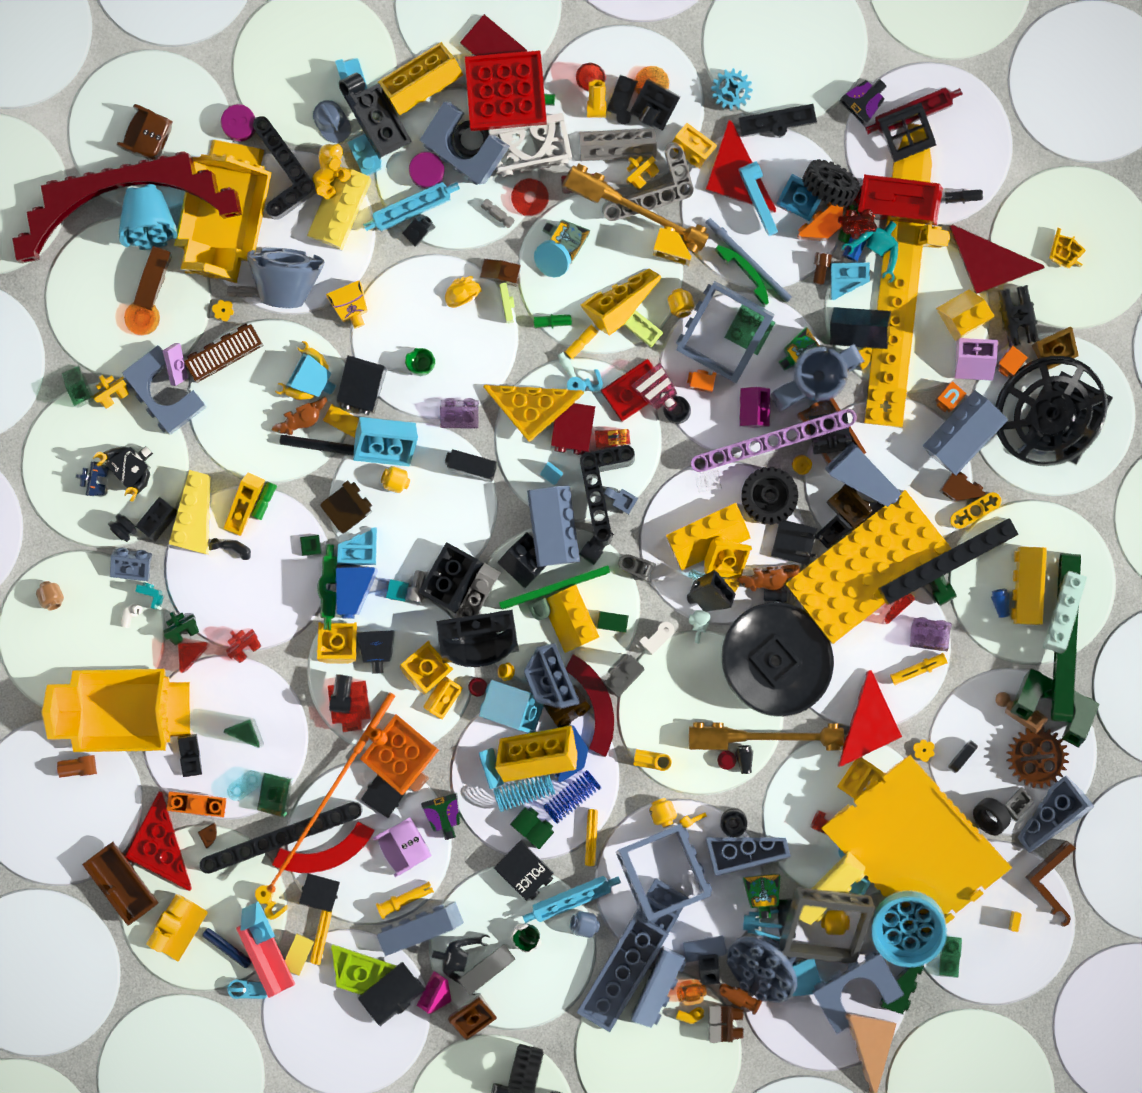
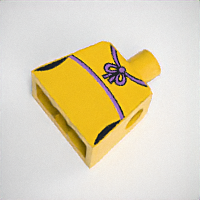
[326,280,368,329]

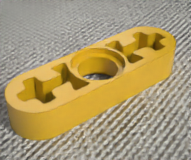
[950,492,1001,529]

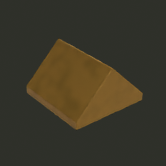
[1032,326,1079,370]

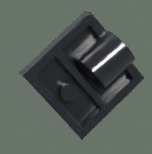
[629,78,681,131]

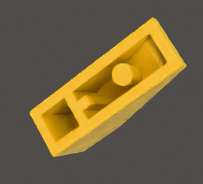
[223,472,265,536]

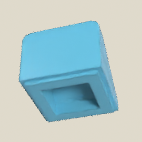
[540,462,563,485]

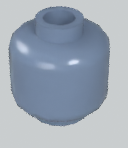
[570,911,600,938]

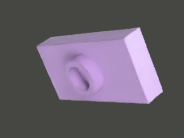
[163,343,188,386]

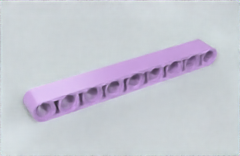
[691,409,857,472]

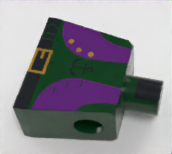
[421,792,461,840]

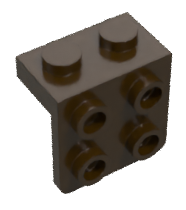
[321,480,373,534]

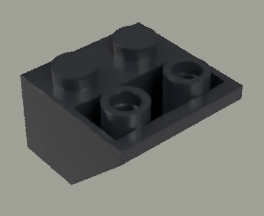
[497,532,547,588]

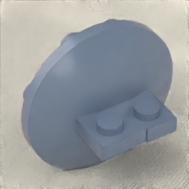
[727,936,797,1002]

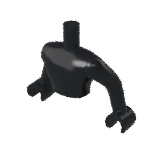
[431,934,491,995]

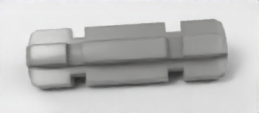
[481,198,515,228]
[227,286,259,297]

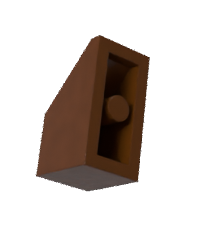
[480,259,521,287]

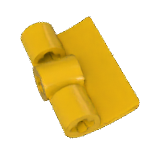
[146,894,208,961]

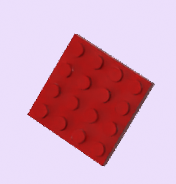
[465,50,547,131]

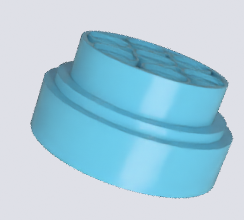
[871,891,947,967]

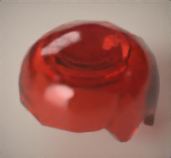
[575,62,606,92]

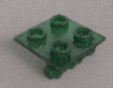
[724,305,776,356]

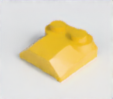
[704,537,752,578]
[317,622,357,664]
[399,640,454,695]

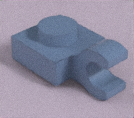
[604,486,638,515]

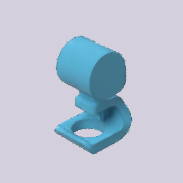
[567,369,603,392]

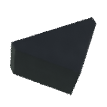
[816,514,852,549]

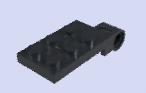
[338,72,412,159]

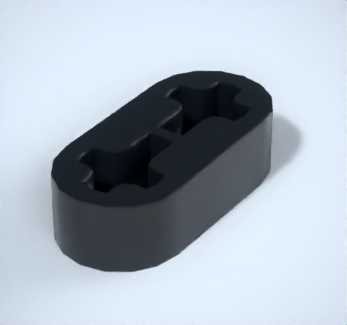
[948,740,978,774]

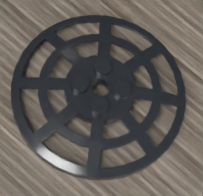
[995,356,1108,466]

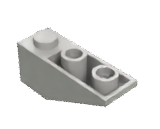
[455,563,501,618]

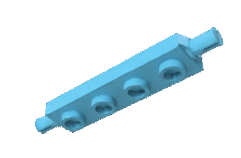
[363,182,460,231]
[522,875,621,923]

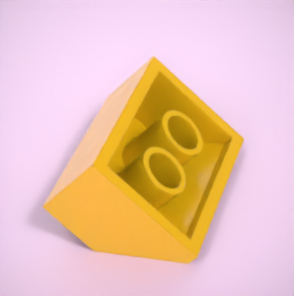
[546,585,600,653]

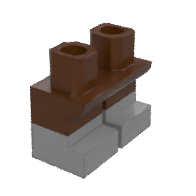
[709,1004,744,1044]

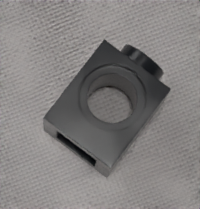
[698,954,720,985]

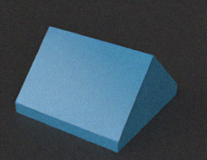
[776,174,821,222]

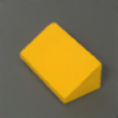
[423,677,463,720]

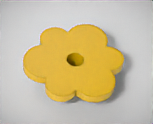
[212,300,234,322]
[913,739,935,762]

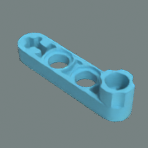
[739,161,778,236]

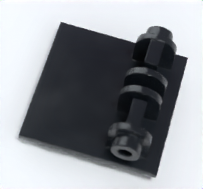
[809,412,852,454]

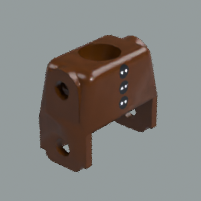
[116,104,173,161]

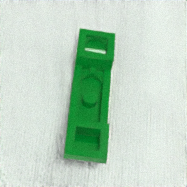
[715,245,769,307]

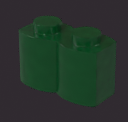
[510,806,554,850]

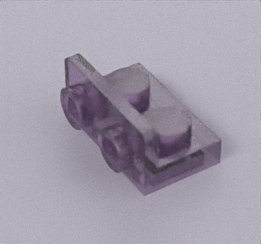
[440,398,479,428]

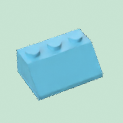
[353,417,418,467]

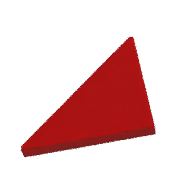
[706,120,776,213]
[837,670,902,767]
[125,791,192,891]

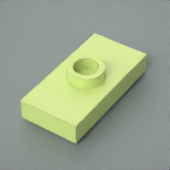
[499,283,515,324]
[623,310,663,348]

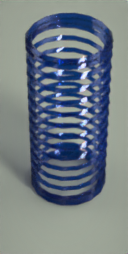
[543,770,602,824]

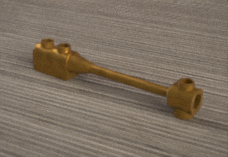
[562,163,709,254]
[689,722,844,751]

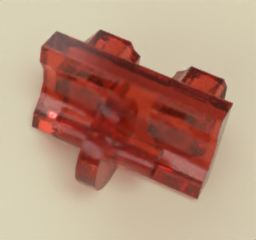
[838,209,877,239]
[226,628,261,663]

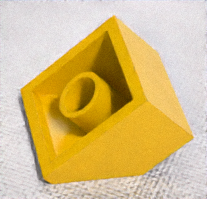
[652,226,691,266]

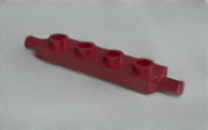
[865,87,963,136]

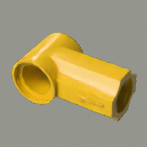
[587,80,606,118]
[633,749,672,771]

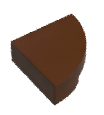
[197,823,217,849]

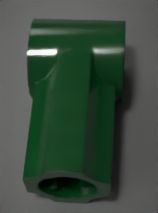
[929,575,957,606]

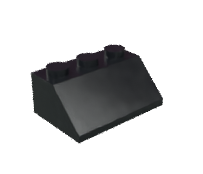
[418,542,484,613]

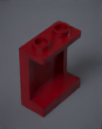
[551,403,596,456]

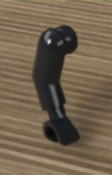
[209,538,251,560]

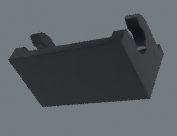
[135,496,178,542]

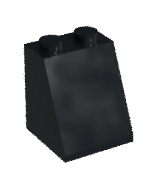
[336,355,387,415]

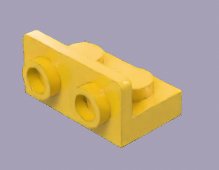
[672,123,717,169]

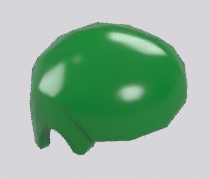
[405,348,436,377]

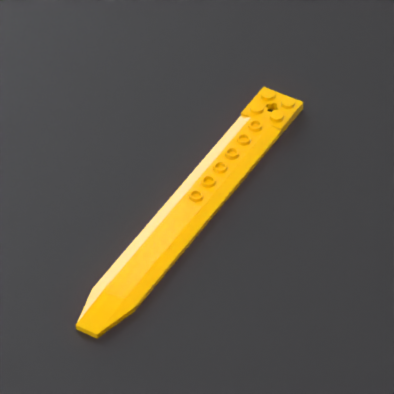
[864,124,932,428]

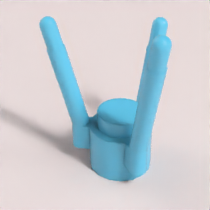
[743,909,783,941]

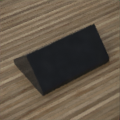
[830,307,891,349]

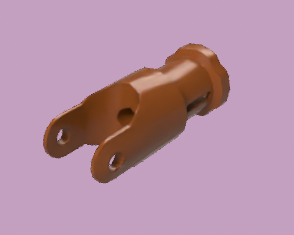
[719,984,762,1015]

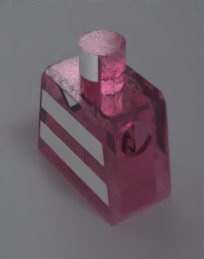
[631,363,677,411]

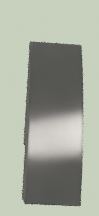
[458,944,516,996]

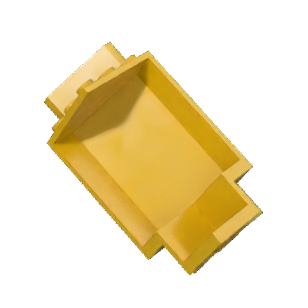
[174,140,272,283]
[42,669,191,752]

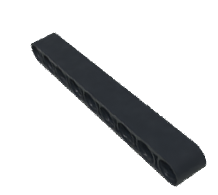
[199,801,363,874]

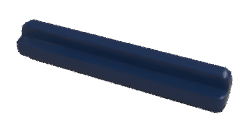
[202,928,252,969]

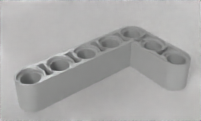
[602,142,694,222]

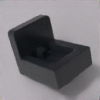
[402,214,436,247]

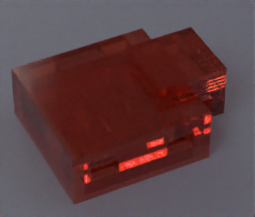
[327,681,372,732]

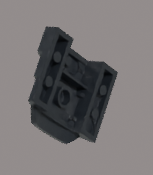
[1026,371,1113,466]

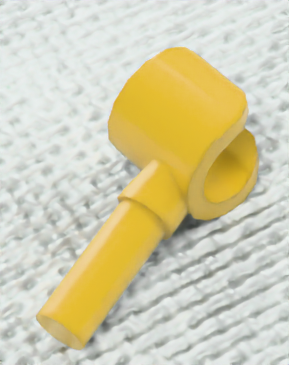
[679,812,707,828]

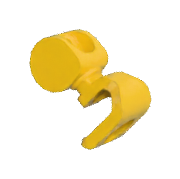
[255,885,288,920]

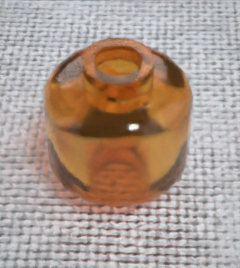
[677,979,707,1006]

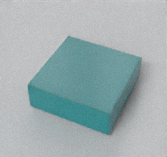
[386,579,409,602]

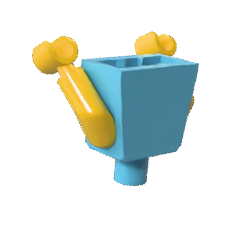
[275,341,336,400]

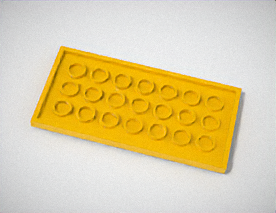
[785,490,952,644]

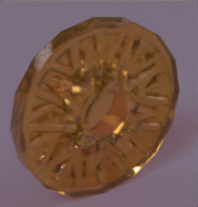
[635,66,670,95]
[124,302,160,336]

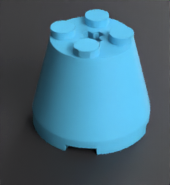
[119,184,177,250]

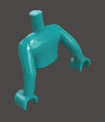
[841,221,898,283]

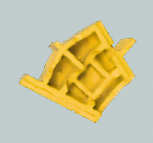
[1049,227,1086,269]

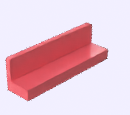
[236,925,295,998]

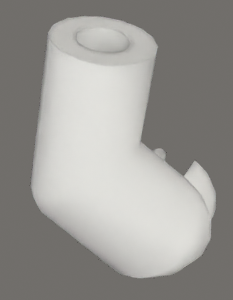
[120,603,142,628]

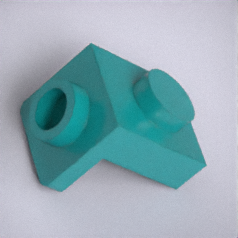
[135,582,164,609]

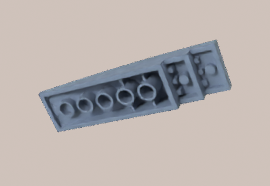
[577,878,689,1033]

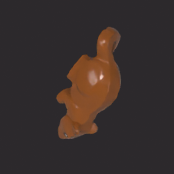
[271,396,327,435]
[736,564,800,592]

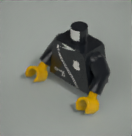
[92,445,153,502]

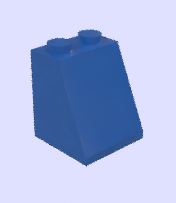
[336,567,378,619]

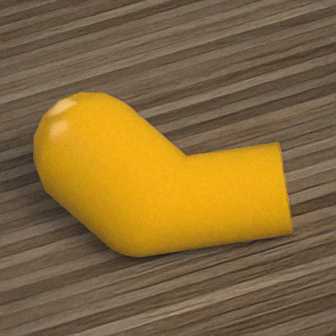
[676,1007,704,1024]

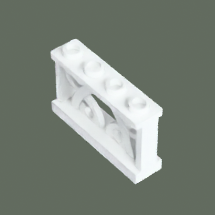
[489,113,572,177]

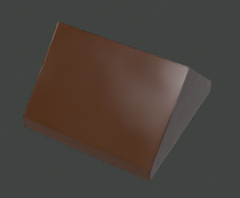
[448,993,497,1041]

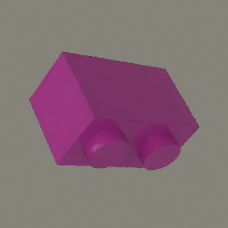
[739,387,770,428]

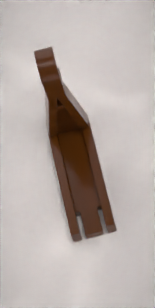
[1025,840,1076,927]

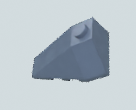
[1017,775,1094,853]

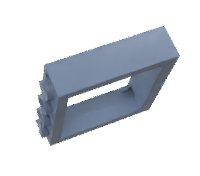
[676,281,775,383]
[615,824,712,924]

